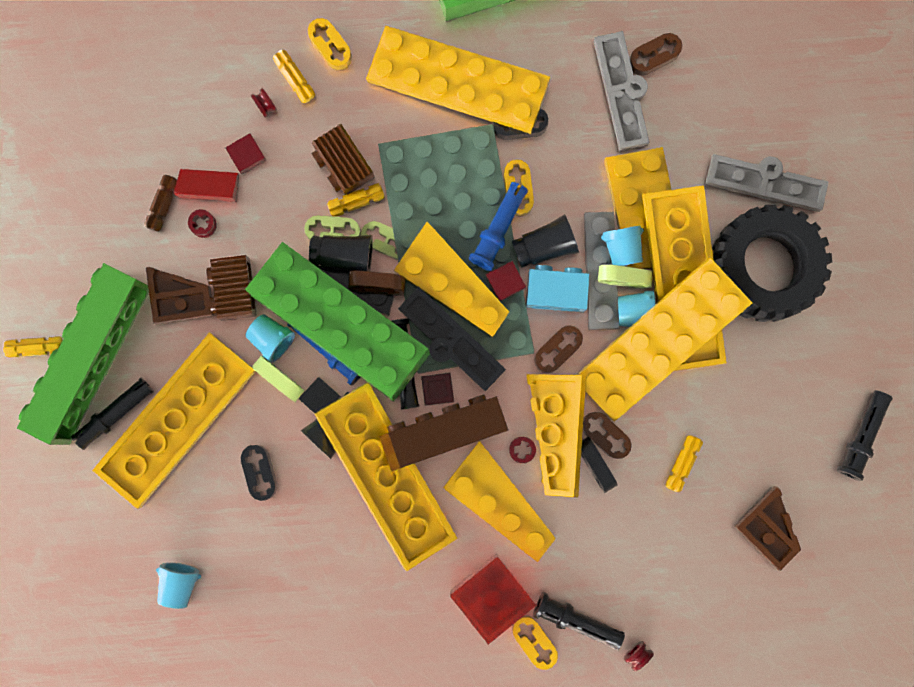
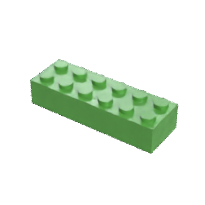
[245,242,430,402]
[17,263,149,445]

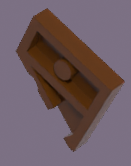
[146,267,214,325]
[734,486,801,571]

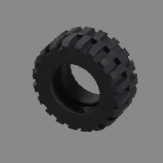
[712,204,832,322]

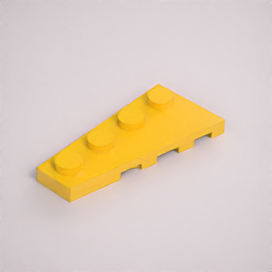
[394,222,509,338]
[526,374,586,498]
[443,441,556,562]

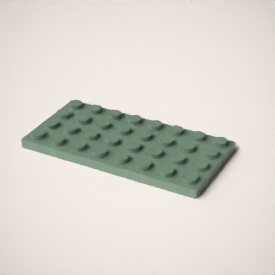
[378,124,534,374]

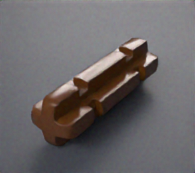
[144,175,177,232]

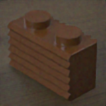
[311,124,375,195]
[206,255,256,321]

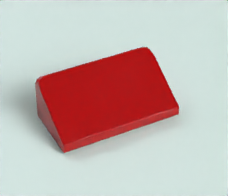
[174,169,239,202]

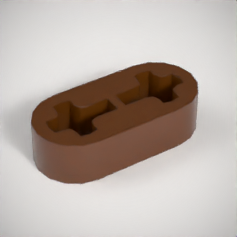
[630,33,682,76]
[348,271,406,296]
[534,325,583,373]
[583,412,632,459]

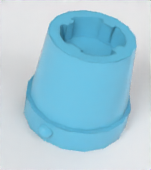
[601,225,644,266]
[618,290,655,327]
[245,314,295,363]
[156,563,201,609]

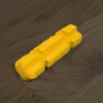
[273,50,315,103]
[327,183,385,217]
[3,336,63,357]
[665,435,703,492]

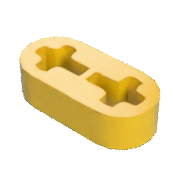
[308,18,352,70]
[504,159,534,217]
[512,615,558,670]

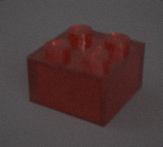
[450,553,536,645]

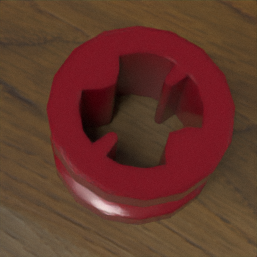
[250,88,277,118]
[188,209,217,238]
[509,437,536,463]
[624,641,654,672]

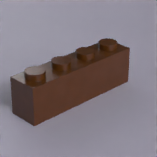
[379,394,509,471]

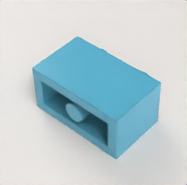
[526,265,589,313]

